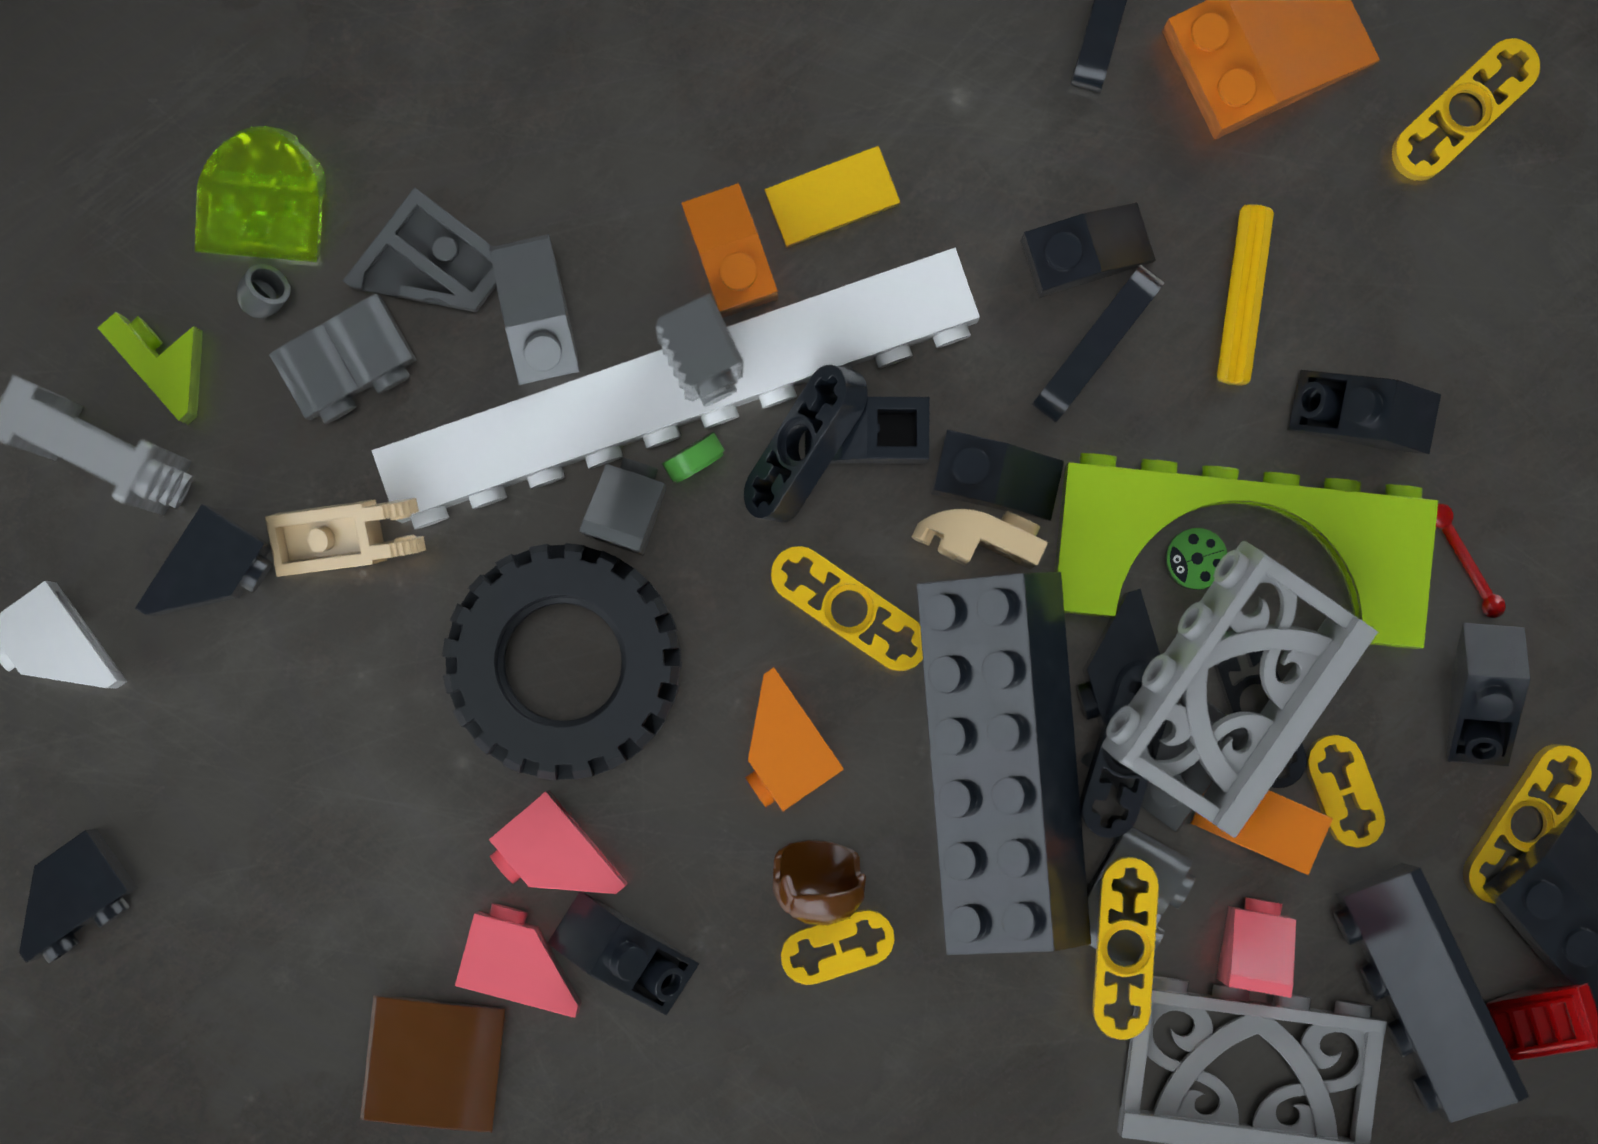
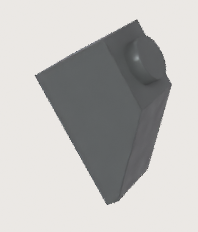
[489,234,580,385]
[579,458,667,556]

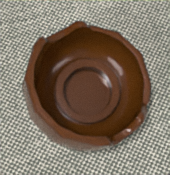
[773,840,866,926]

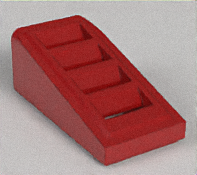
[1486,983,1598,1060]

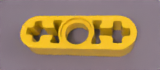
[1392,38,1540,181]
[771,546,923,671]
[1463,744,1592,904]
[1093,857,1159,1040]

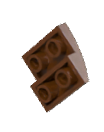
[360,995,505,1133]

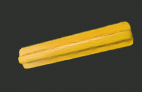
[1217,204,1274,385]

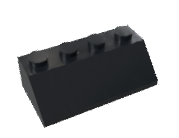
[1483,809,1598,1011]
[1333,863,1529,1123]

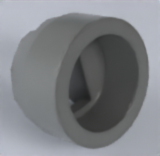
[236,264,290,319]

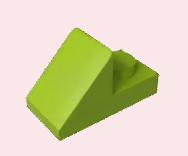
[98,312,203,425]

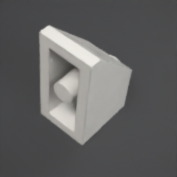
[0,581,127,689]

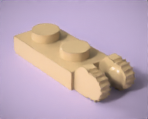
[265,498,426,577]

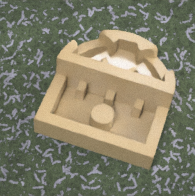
[912,509,1048,570]

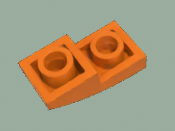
[1190,790,1333,875]

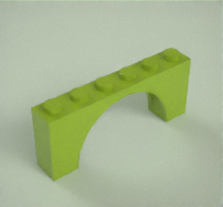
[1054,453,1438,649]

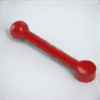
[1436,504,1506,618]

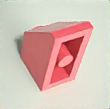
[489,790,628,894]
[1216,897,1296,998]
[455,903,582,1018]

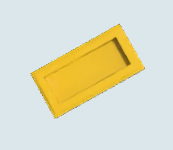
[764,145,900,248]

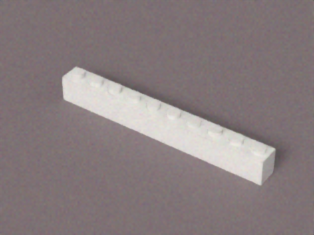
[372,248,980,529]

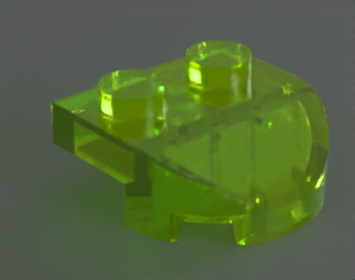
[195,126,326,262]

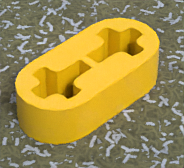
[1306,735,1386,848]
[781,909,895,985]

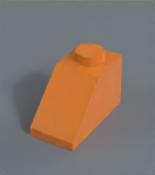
[681,183,778,318]
[745,667,844,811]

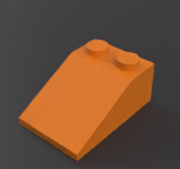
[1162,0,1380,140]

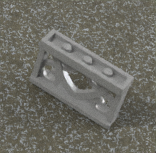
[0,375,193,516]
[1102,541,1378,838]
[1117,976,1387,1144]

